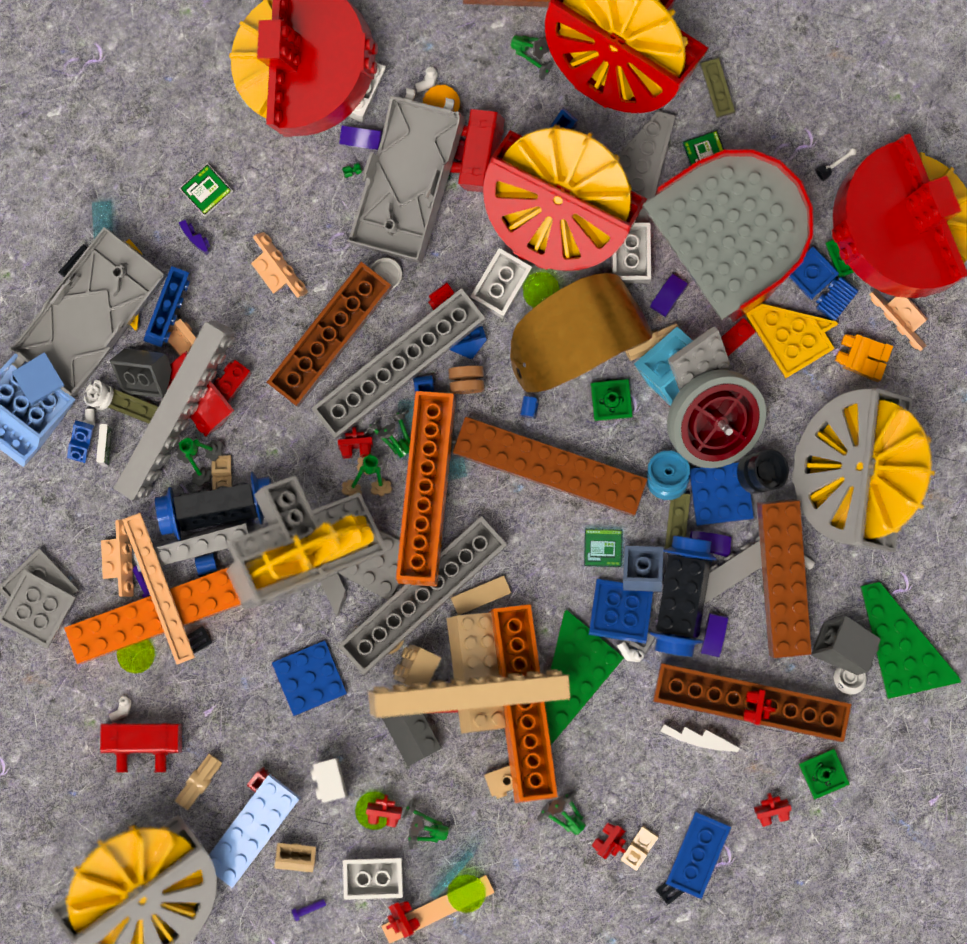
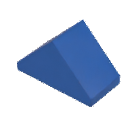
[549,108,578,130]

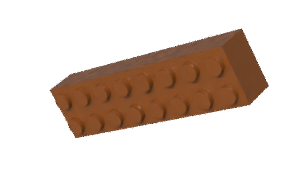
[266,262,393,407]
[757,499,812,658]

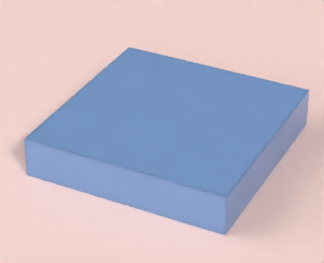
[12,352,65,405]

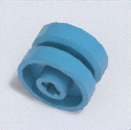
[647,451,690,500]

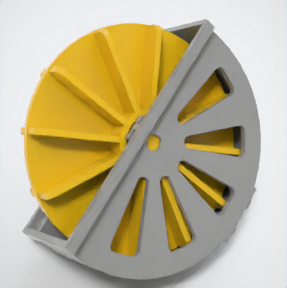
[792,388,935,553]
[226,475,387,609]
[50,815,217,944]

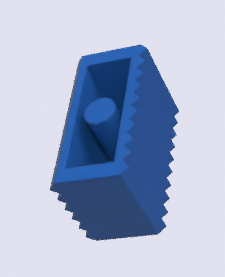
[816,277,859,321]

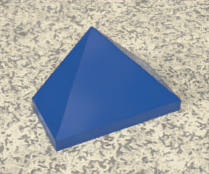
[450,326,487,360]

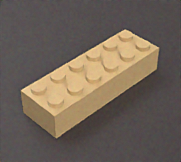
[447,613,506,734]

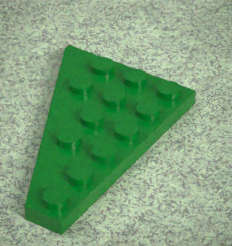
[860,582,961,699]
[544,610,624,745]

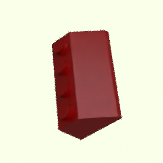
[168,351,234,437]

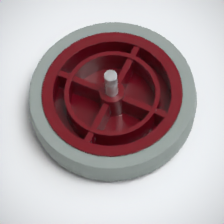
[667,370,766,468]

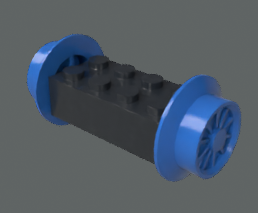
[155,471,271,540]
[649,535,717,657]

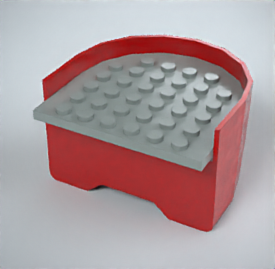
[643,150,813,322]

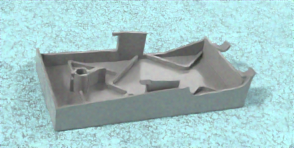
[347,88,466,264]
[9,227,167,396]

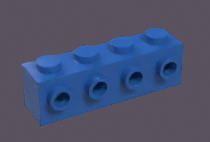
[143,266,190,347]

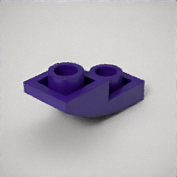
[339,125,382,150]
[178,220,211,255]
[650,274,688,317]
[690,531,732,557]
[700,613,728,658]

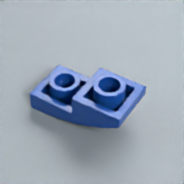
[67,420,94,463]

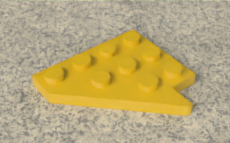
[745,304,838,379]

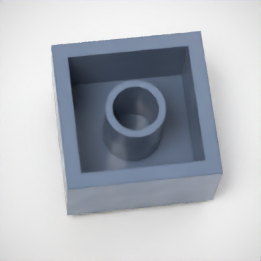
[623,546,664,592]

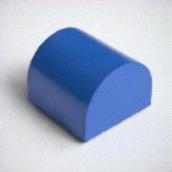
[413,375,434,392]
[520,396,539,419]
[194,553,218,576]

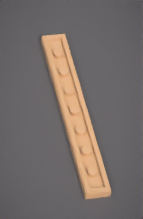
[122,513,195,665]

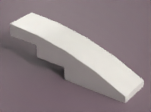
[660,724,740,752]

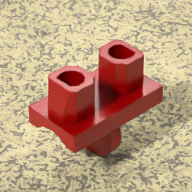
[337,427,373,459]
[743,690,776,726]
[753,793,792,827]
[366,794,403,828]
[592,823,626,860]
[385,901,420,938]

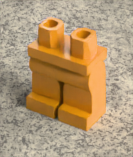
[834,334,893,382]

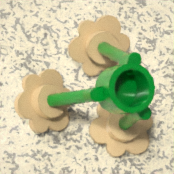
[342,454,392,497]

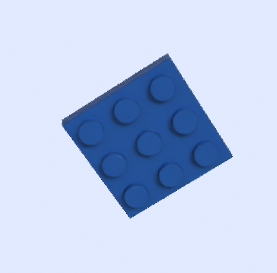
[690,463,754,526]
[589,579,653,644]
[272,641,347,716]

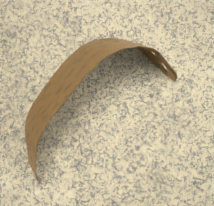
[510,273,652,392]

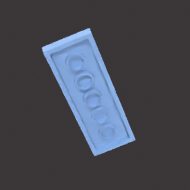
[209,774,301,888]

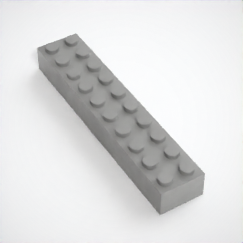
[311,288,487,439]
[114,320,236,500]
[338,516,507,675]

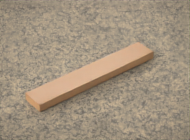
[381,875,495,944]

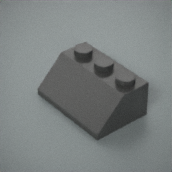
[110,348,172,398]
[382,713,442,766]

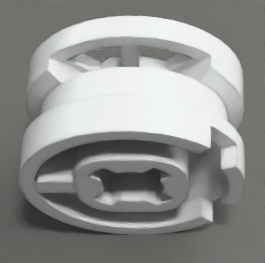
[84,380,114,410]

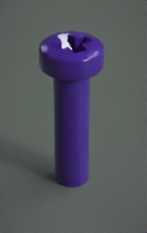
[133,566,151,598]
[291,899,326,922]

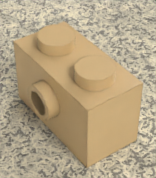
[484,766,513,799]
[274,843,316,873]

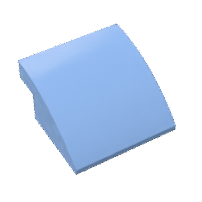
[0,353,75,467]

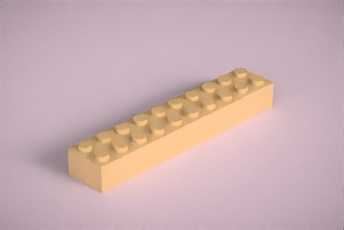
[368,669,570,718]

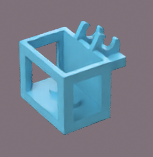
[634,327,693,407]

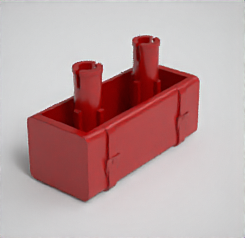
[450,109,505,192]
[100,723,182,772]

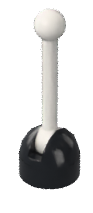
[815,148,857,181]

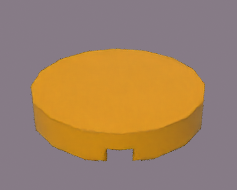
[423,85,460,112]

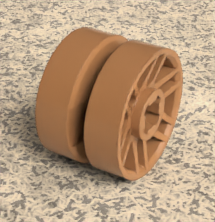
[448,366,485,394]

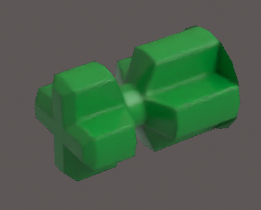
[342,163,362,178]

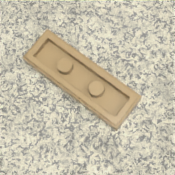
[451,576,511,615]

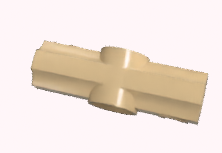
[625,323,679,361]
[175,753,222,810]

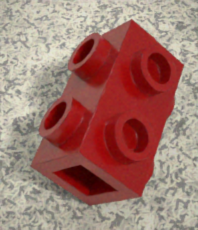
[213,360,252,403]

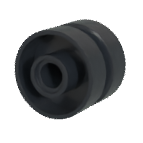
[737,449,789,494]

